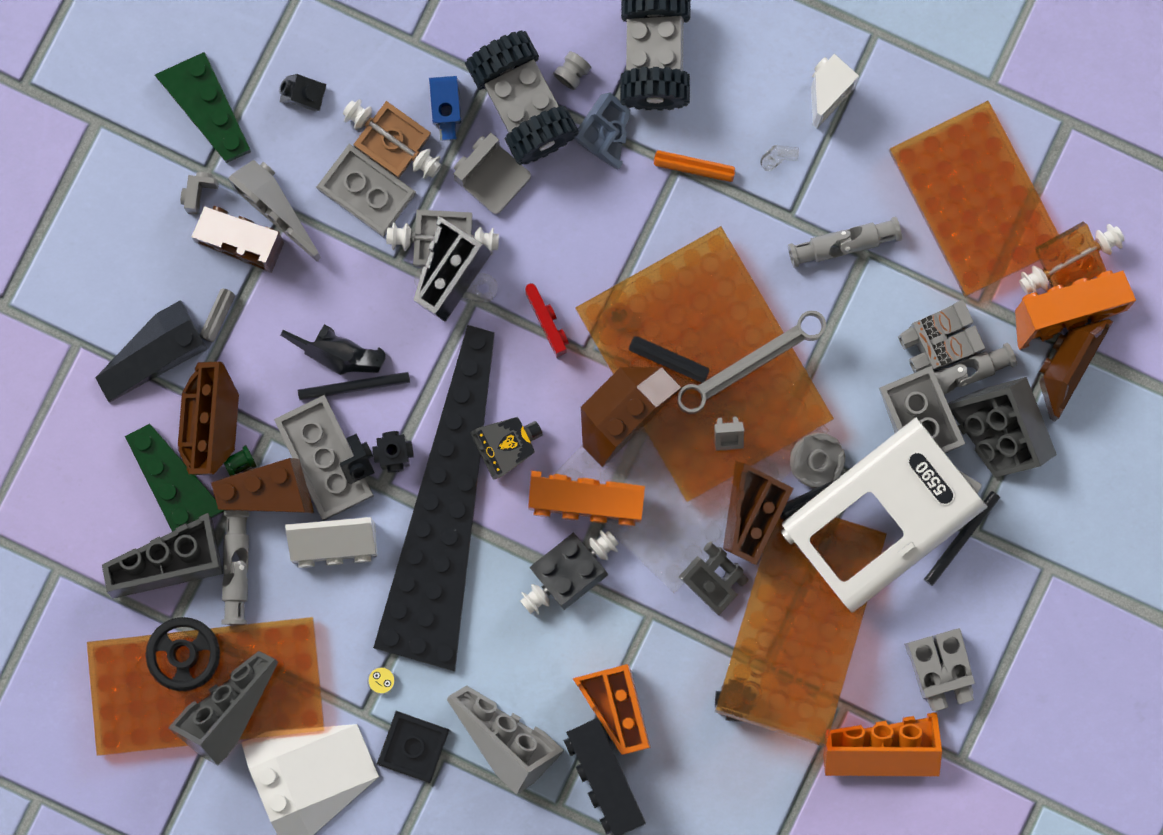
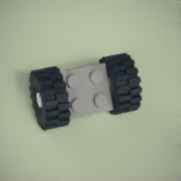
[620,0,691,111]
[465,30,579,165]

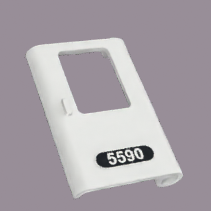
[781,417,988,613]

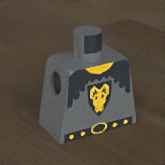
[470,417,543,480]

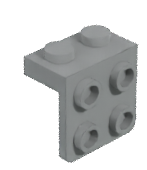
[454,133,531,214]

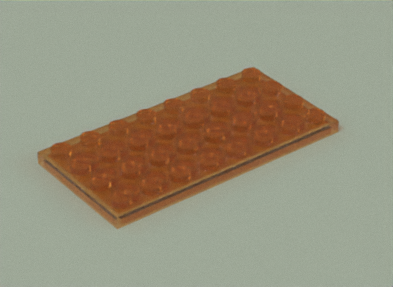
[715,517,887,747]
[87,617,325,756]

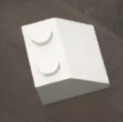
[811,54,859,129]

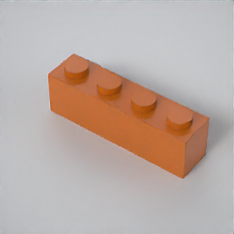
[1015,270,1136,350]
[528,470,645,527]
[823,712,942,776]

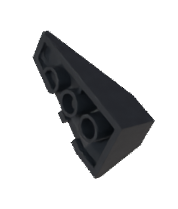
[95,300,207,402]

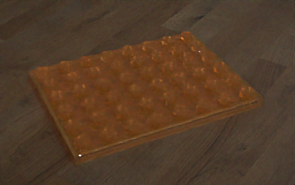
[575,226,834,503]

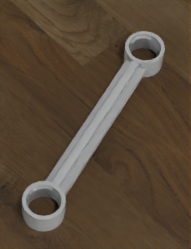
[677,311,826,415]

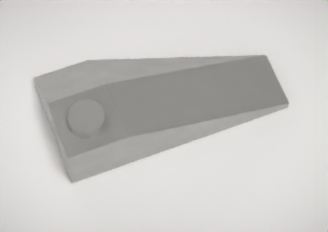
[447,686,564,795]

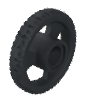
[146,617,220,691]

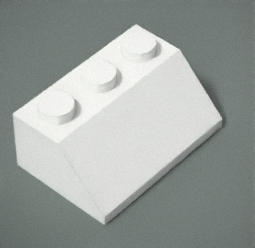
[285,517,377,568]

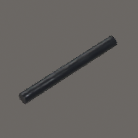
[298,372,410,400]
[924,491,1000,586]

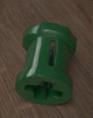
[224,445,257,476]

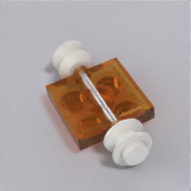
[1019,222,1125,295]

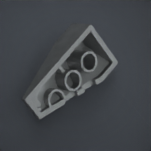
[168,651,278,766]

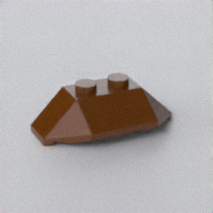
[1039,319,1113,422]
[177,362,239,475]
[581,367,682,467]

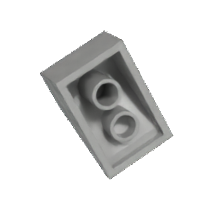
[879,366,965,453]

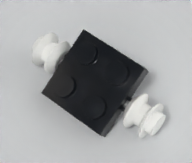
[520,530,619,615]

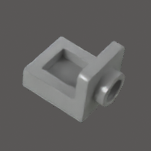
[180,172,219,214]

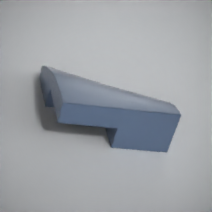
[574,92,631,169]

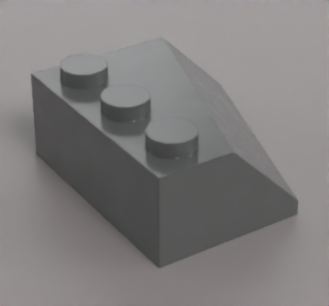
[948,377,1057,477]

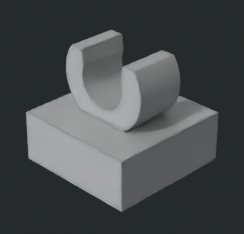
[714,417,744,451]

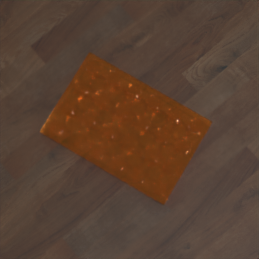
[889,100,1065,297]

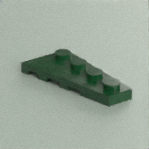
[154,52,251,163]
[125,424,225,532]

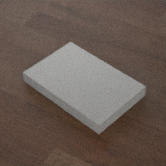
[316,144,416,237]

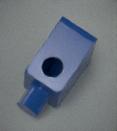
[429,76,461,141]

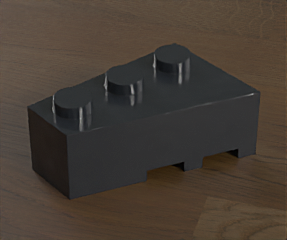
[413,216,492,322]

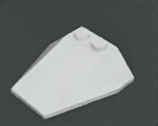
[241,724,379,835]

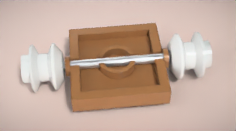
[343,99,442,179]

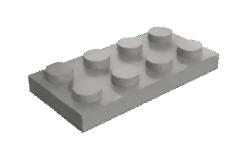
[274,395,374,521]

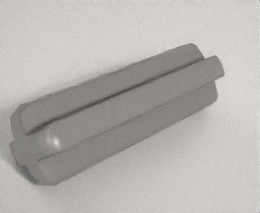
[200,288,235,342]

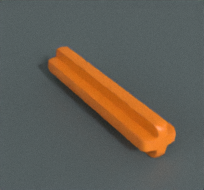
[654,150,735,182]

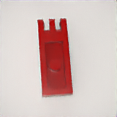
[525,283,569,358]

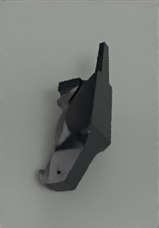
[280,324,386,375]

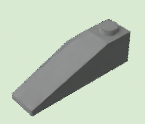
[228,160,321,261]

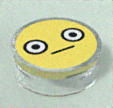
[367,666,396,695]

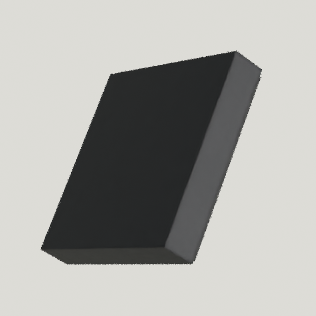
[377,711,450,784]

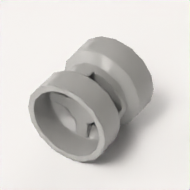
[553,51,591,90]

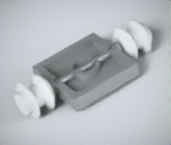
[386,210,499,267]

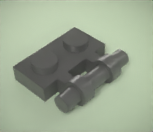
[679,542,749,615]

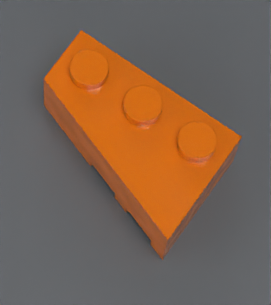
[572,664,651,755]

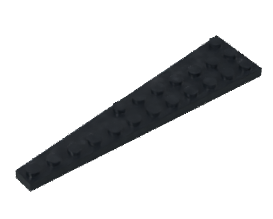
[373,325,495,671]

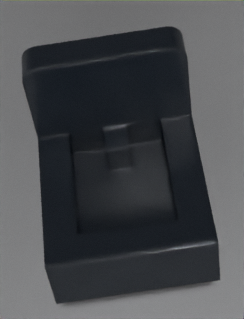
[279,74,327,111]
[340,433,375,484]

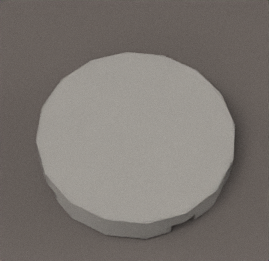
[790,432,845,488]

